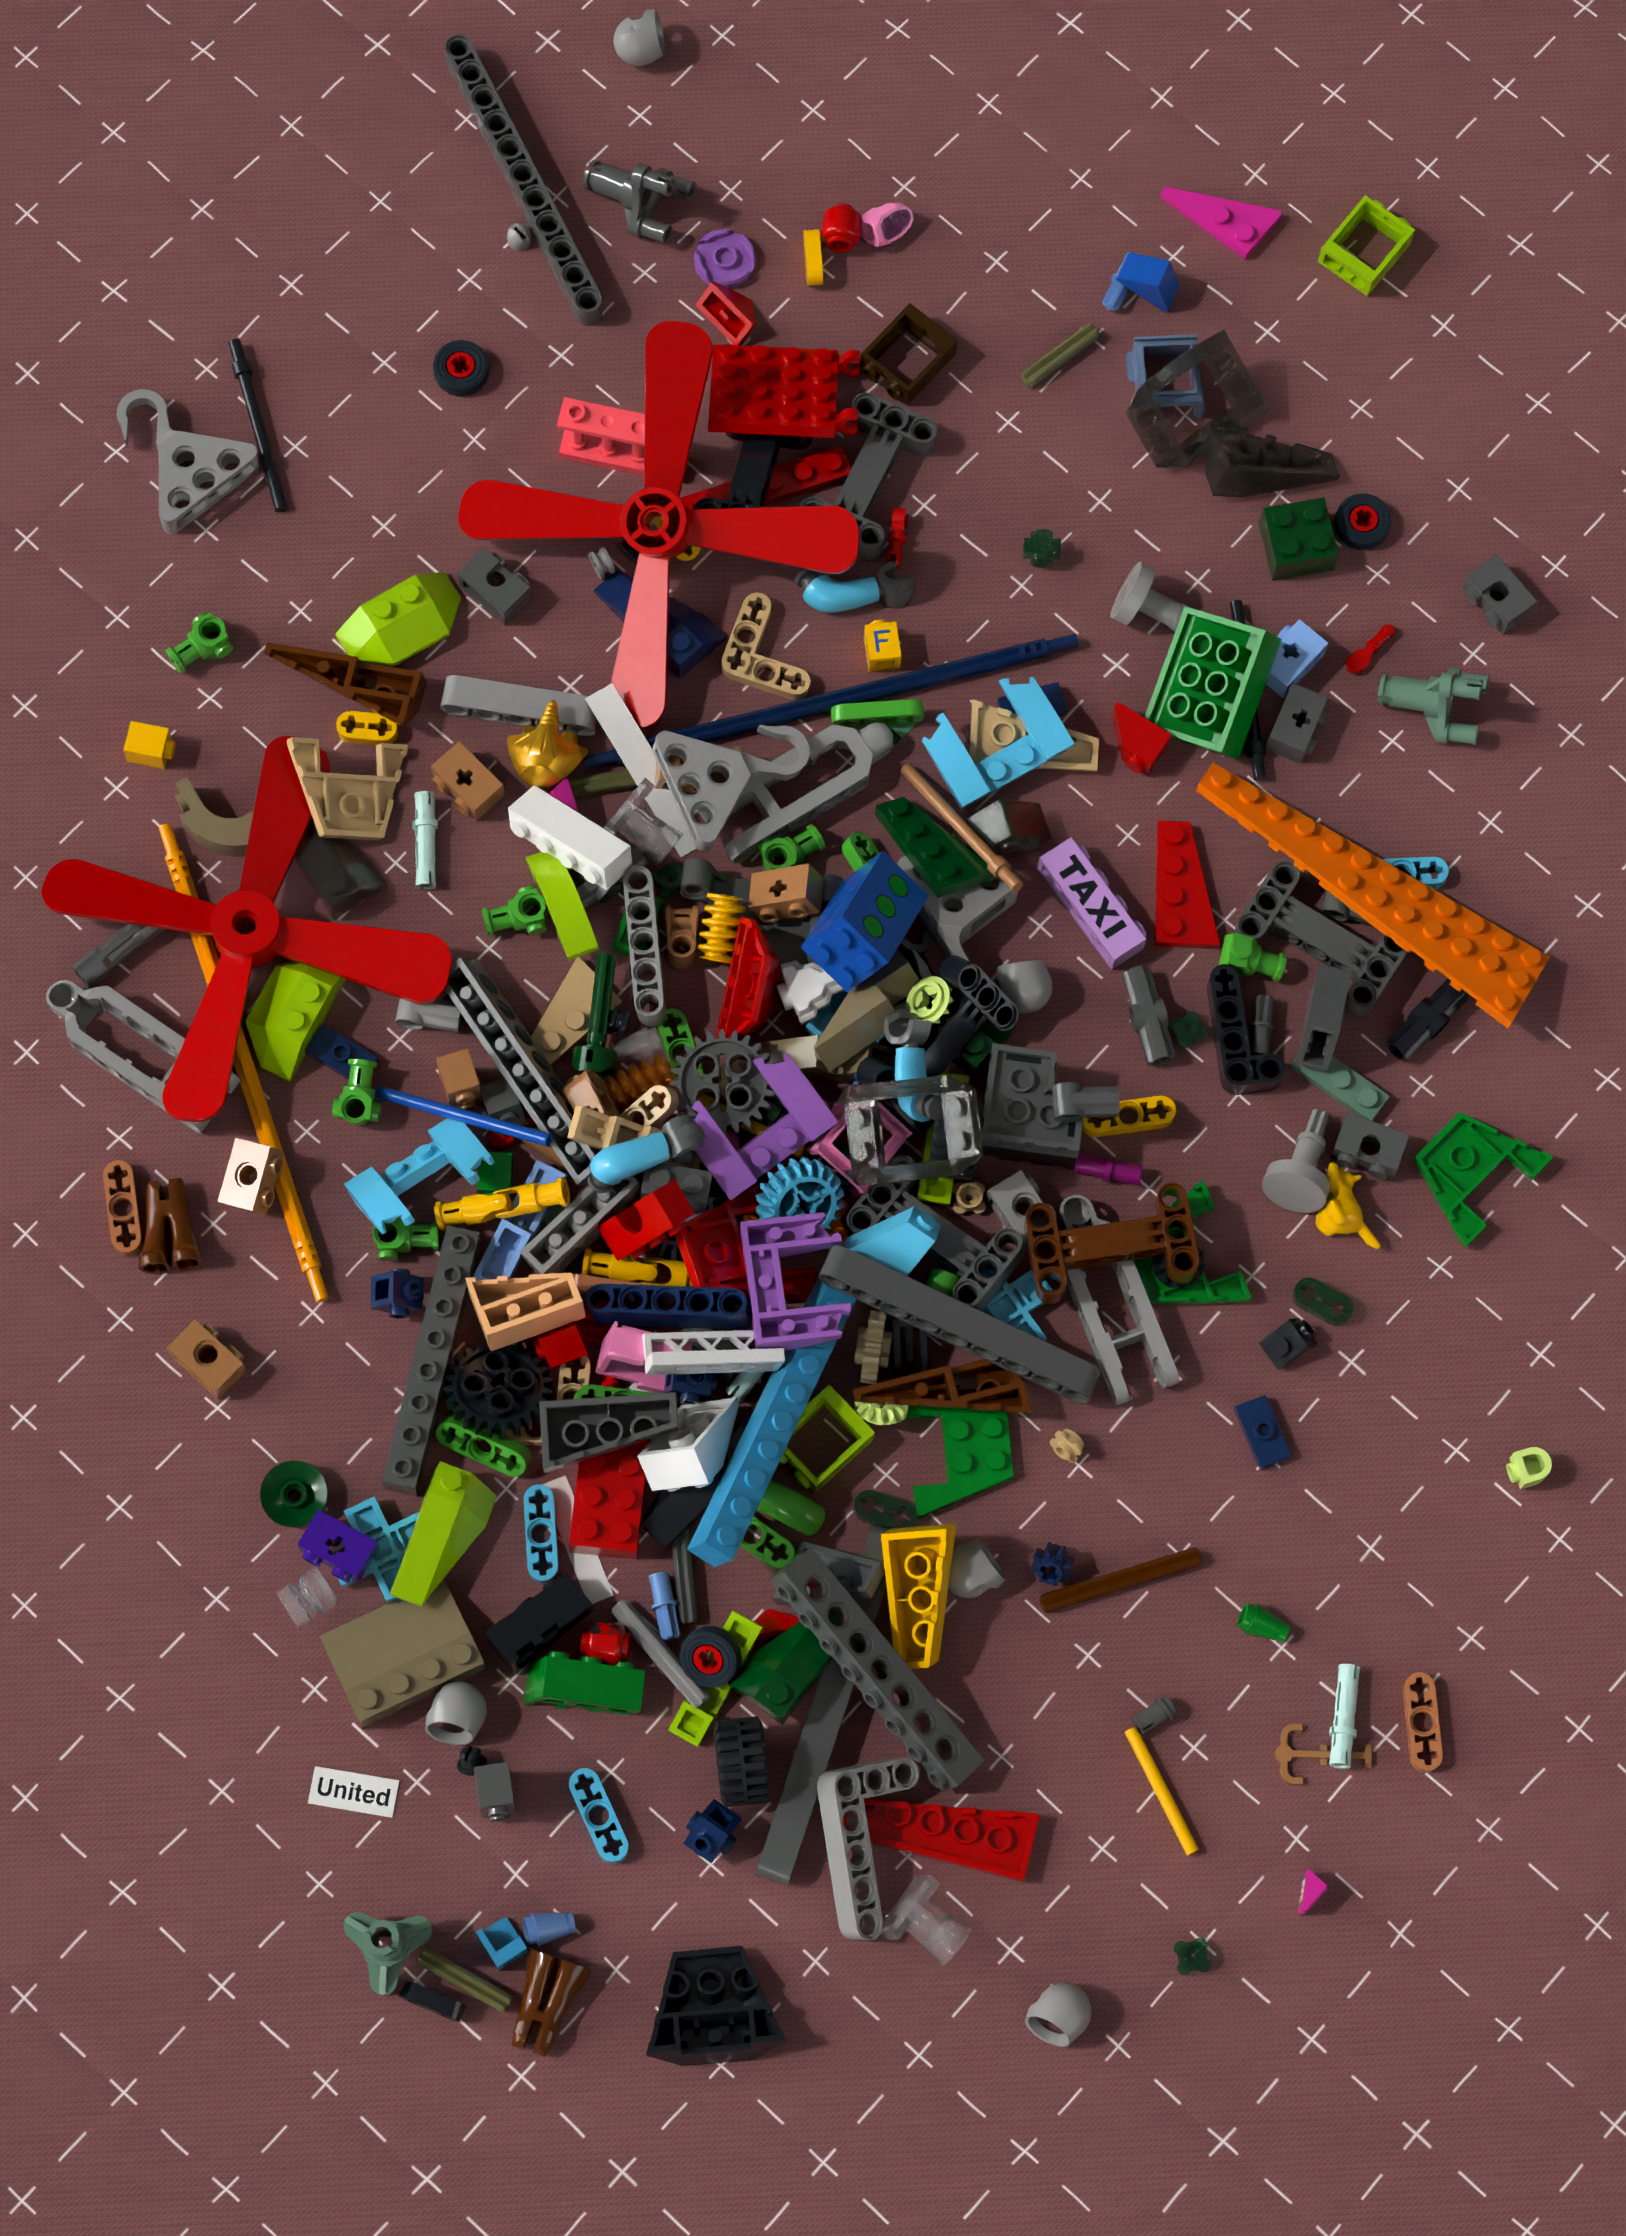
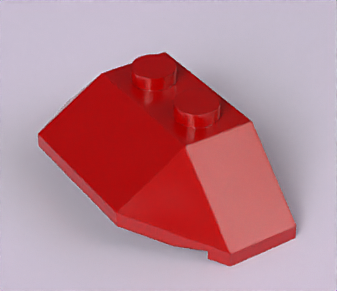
[715,916,781,1041]

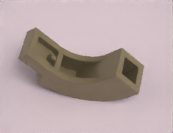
[175,777,254,857]

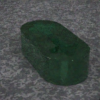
[1292,1277,1353,1326]
[854,1490,916,1529]

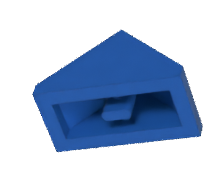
[1116,252,1180,313]

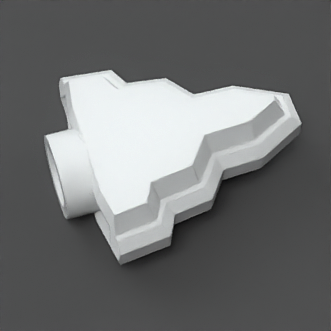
[777,961,844,1025]

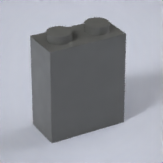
[1295,965,1351,1072]

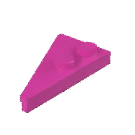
[1160,187,1282,259]

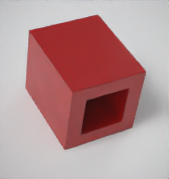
[534,1321,588,1369]

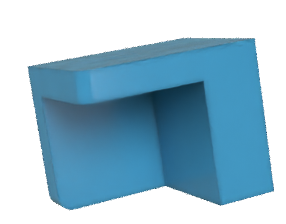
[476,1917,528,1971]

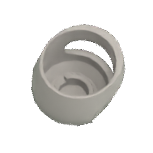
[613,9,665,67]
[997,960,1053,1014]
[948,1539,1006,1598]
[425,1681,487,1746]
[1025,1982,1092,2047]

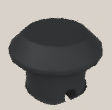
[457,1746,487,1776]

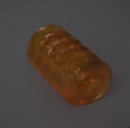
[604,1053,678,1110]

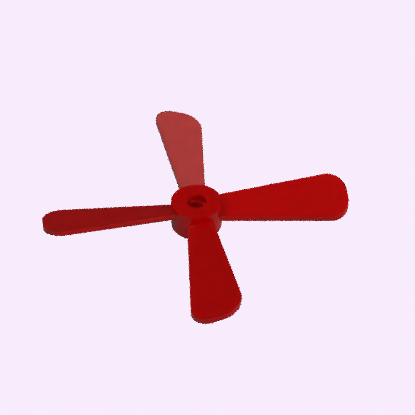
[458,321,860,729]
[41,736,452,1122]

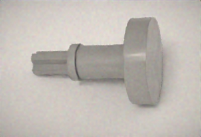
[1110,561,1188,631]
[1262,1109,1330,1213]

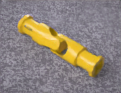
[434,1177,570,1231]
[582,1247,693,1287]

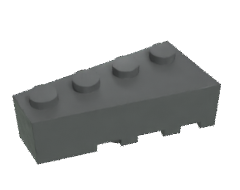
[539,1392,678,1473]

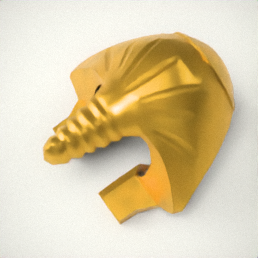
[507,700,588,794]

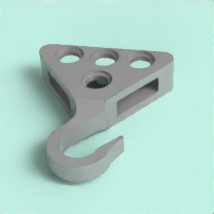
[117,389,260,534]
[652,725,810,851]
[897,856,1020,992]

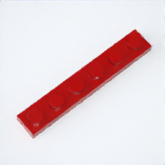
[679,446,851,510]

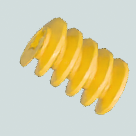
[696,893,746,963]

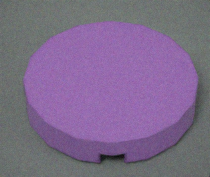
[694,229,756,289]

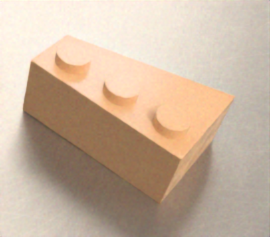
[465,1273,586,1351]

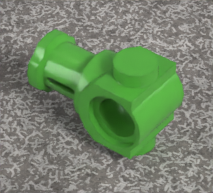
[165,612,234,674]
[757,824,826,871]
[481,886,548,936]
[1219,932,1287,982]
[332,1059,381,1126]
[372,1217,439,1261]

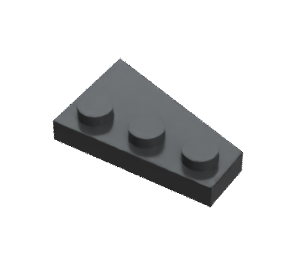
[771,1541,885,1605]

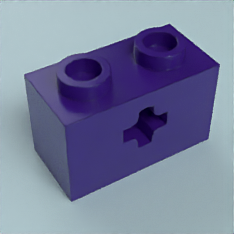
[297,1509,380,1583]

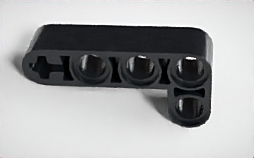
[1207,964,1286,1095]

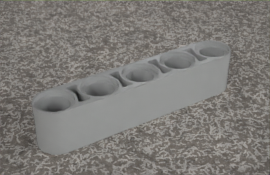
[440,675,597,736]
[623,866,666,1027]

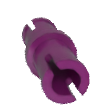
[1074,1152,1143,1186]

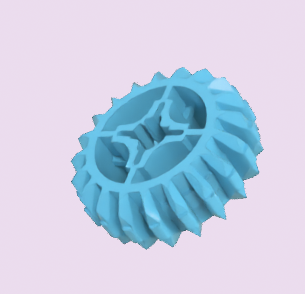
[755,1156,844,1230]

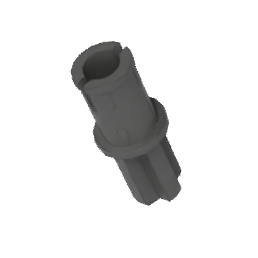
[1249,994,1275,1056]

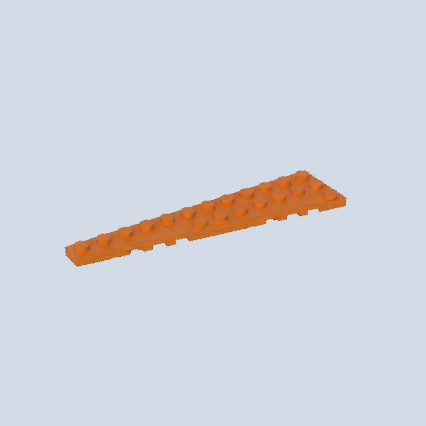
[1196,762,1550,1029]

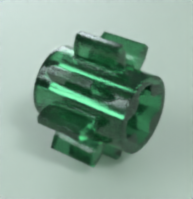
[1023,529,1061,568]

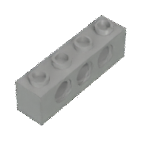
[520,1176,641,1274]

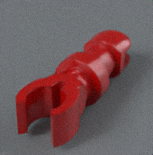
[886,508,909,569]

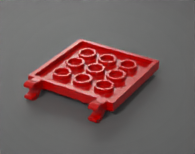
[708,344,860,438]

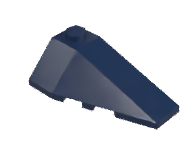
[594,570,727,679]

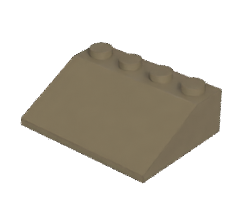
[319,1579,486,1728]

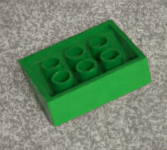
[1144,606,1282,760]

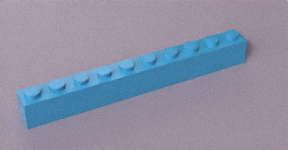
[687,1276,856,1567]

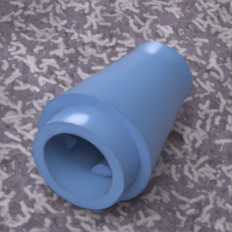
[523,1912,575,1947]

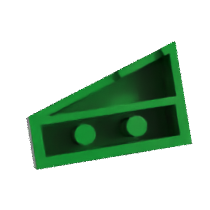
[523,1652,645,1716]

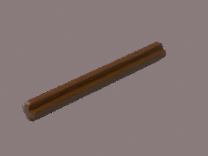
[1039,1547,1202,1613]

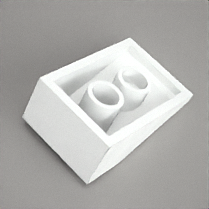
[637,1397,739,1492]

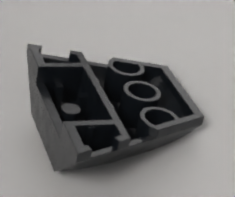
[646,1946,786,2066]

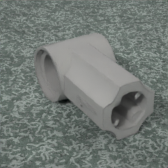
[395,998,462,1033]

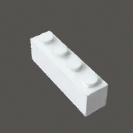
[508,786,633,890]

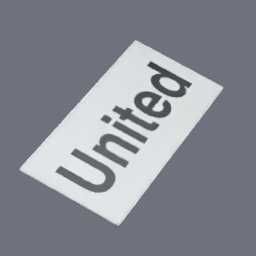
[308,1766,399,1818]

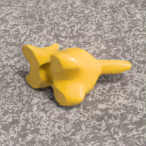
[1315,1162,1381,1249]

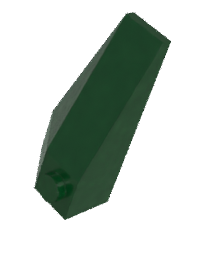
[728,1613,835,1725]

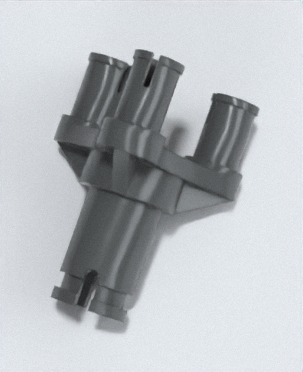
[583,160,697,244]

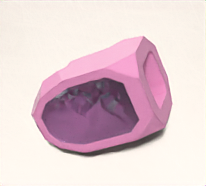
[861,203,914,247]

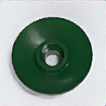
[260,1460,328,1528]

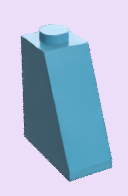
[842,1206,941,1276]

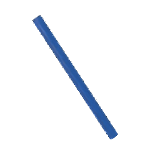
[375,1085,552,1147]

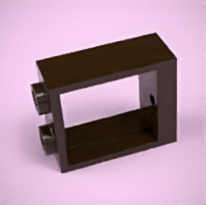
[860,303,957,405]

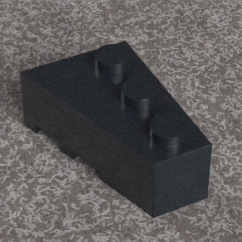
[486,1574,594,1675]

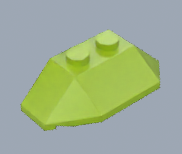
[335,572,461,666]
[245,961,346,1082]

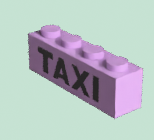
[1037,837,1146,970]

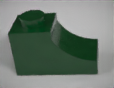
[952,1022,1016,1079]

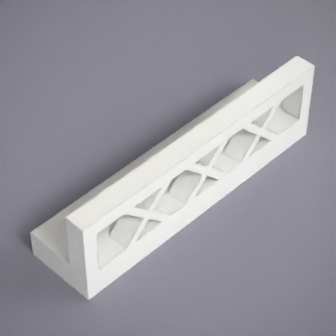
[642,1330,785,1375]

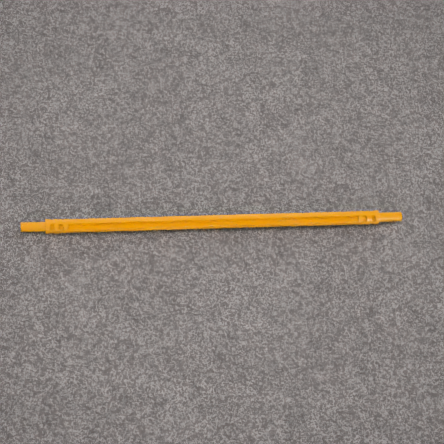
[158,823,329,1303]

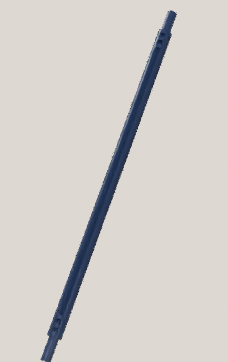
[583,634,1079,769]

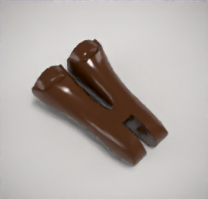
[138,1178,203,1274]
[512,1948,592,2057]

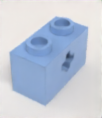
[1266,619,1328,698]

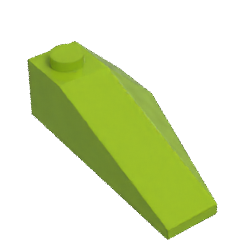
[389,1461,497,1607]

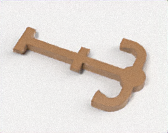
[1274,1724,1372,1785]

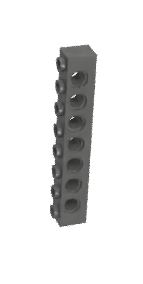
[446,957,601,1186]
[382,1225,482,1497]
[770,1548,984,1792]

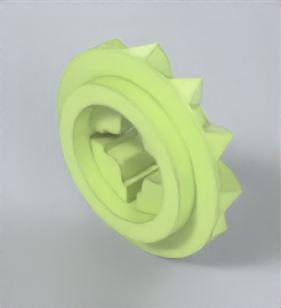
[905,976,953,1024]
[854,1402,908,1425]

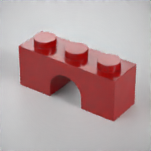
[597,1179,695,1261]

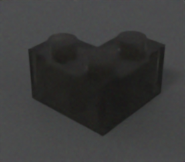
[953,799,1051,862]

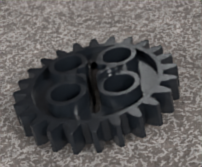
[443,1341,553,1439]

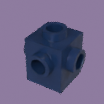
[370,1268,424,1319]
[664,1373,717,1405]
[683,1799,742,1863]

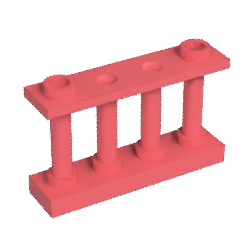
[557,397,645,476]

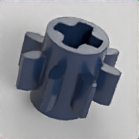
[1031,1542,1074,1586]

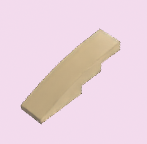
[567,1106,701,1169]

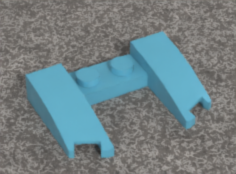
[922,677,1075,810]
[344,1118,495,1234]

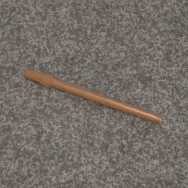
[901,763,1023,892]

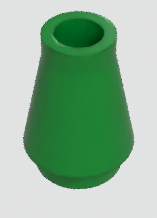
[1237,1602,1290,1643]

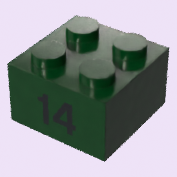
[1259,497,1339,581]

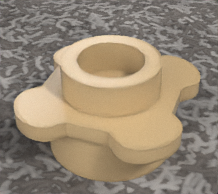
[952,1182,986,1215]
[1050,1429,1084,1463]

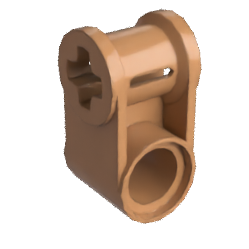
[665,905,698,970]
[562,1069,620,1117]

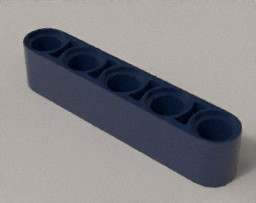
[585,1284,752,1329]

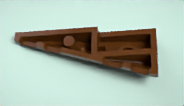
[264,642,427,727]
[852,1359,1032,1413]

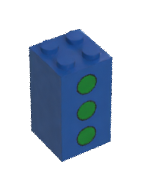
[801,851,929,993]

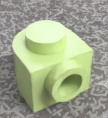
[1506,1447,1552,1490]

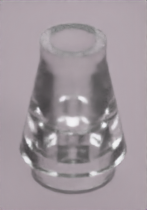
[613,1026,664,1062]

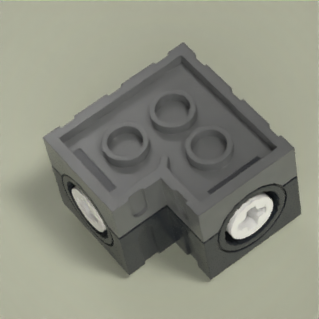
[977,1043,1083,1169]

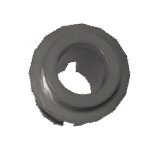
[1131,1695,1177,1736]

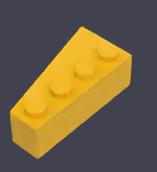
[881,1523,957,1669]

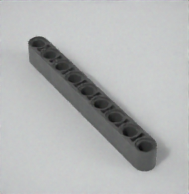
[819,1245,1101,1404]

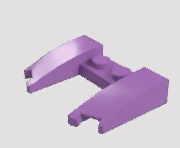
[691,1053,838,1200]
[740,1212,852,1351]

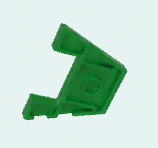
[1414,1112,1553,1248]
[1133,1181,1252,1305]
[906,1405,1014,1518]

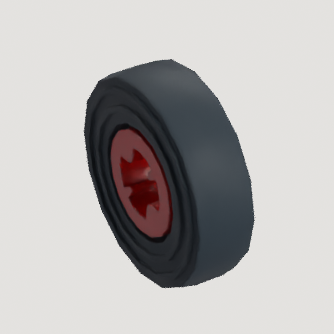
[433,340,489,397]
[1334,493,1391,550]
[679,1626,742,1687]

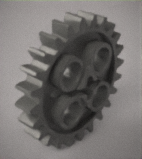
[669,1029,776,1136]

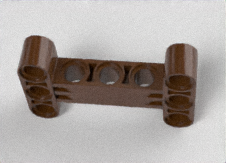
[1024,1182,1199,1304]

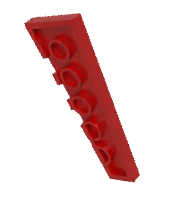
[823,1798,1040,1882]

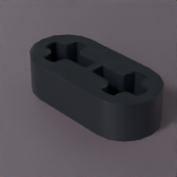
[399,1980,466,2023]

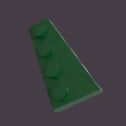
[875,797,994,898]

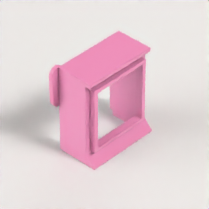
[806,1090,913,1196]
[595,1321,693,1393]

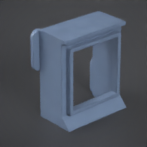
[1126,334,1205,419]

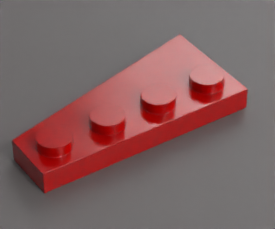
[1154,820,1220,949]

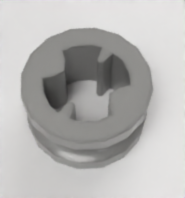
[588,547,615,579]

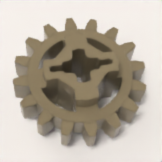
[854,1311,893,1384]

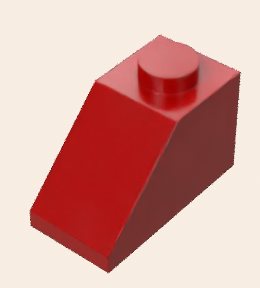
[1112,701,1172,776]

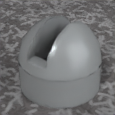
[507,223,532,251]

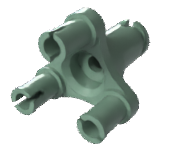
[1377,667,1489,745]
[343,1912,432,1996]

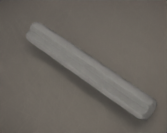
[612,1600,710,1708]

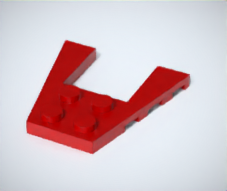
[674,1180,817,1301]

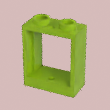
[1318,195,1415,297]
[779,1385,875,1493]

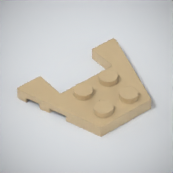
[287,737,408,840]

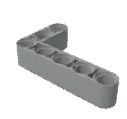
[817,1758,919,1940]

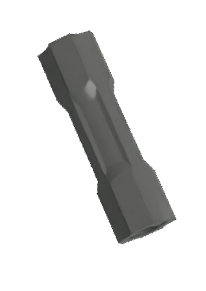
[72,924,164,989]

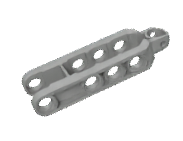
[699,722,893,864]
[46,980,241,1133]
[1059,1195,1179,1406]

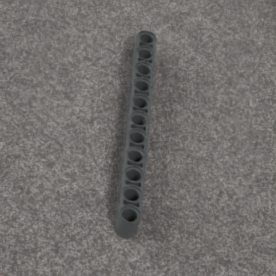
[444,34,603,326]
[755,1524,889,1886]

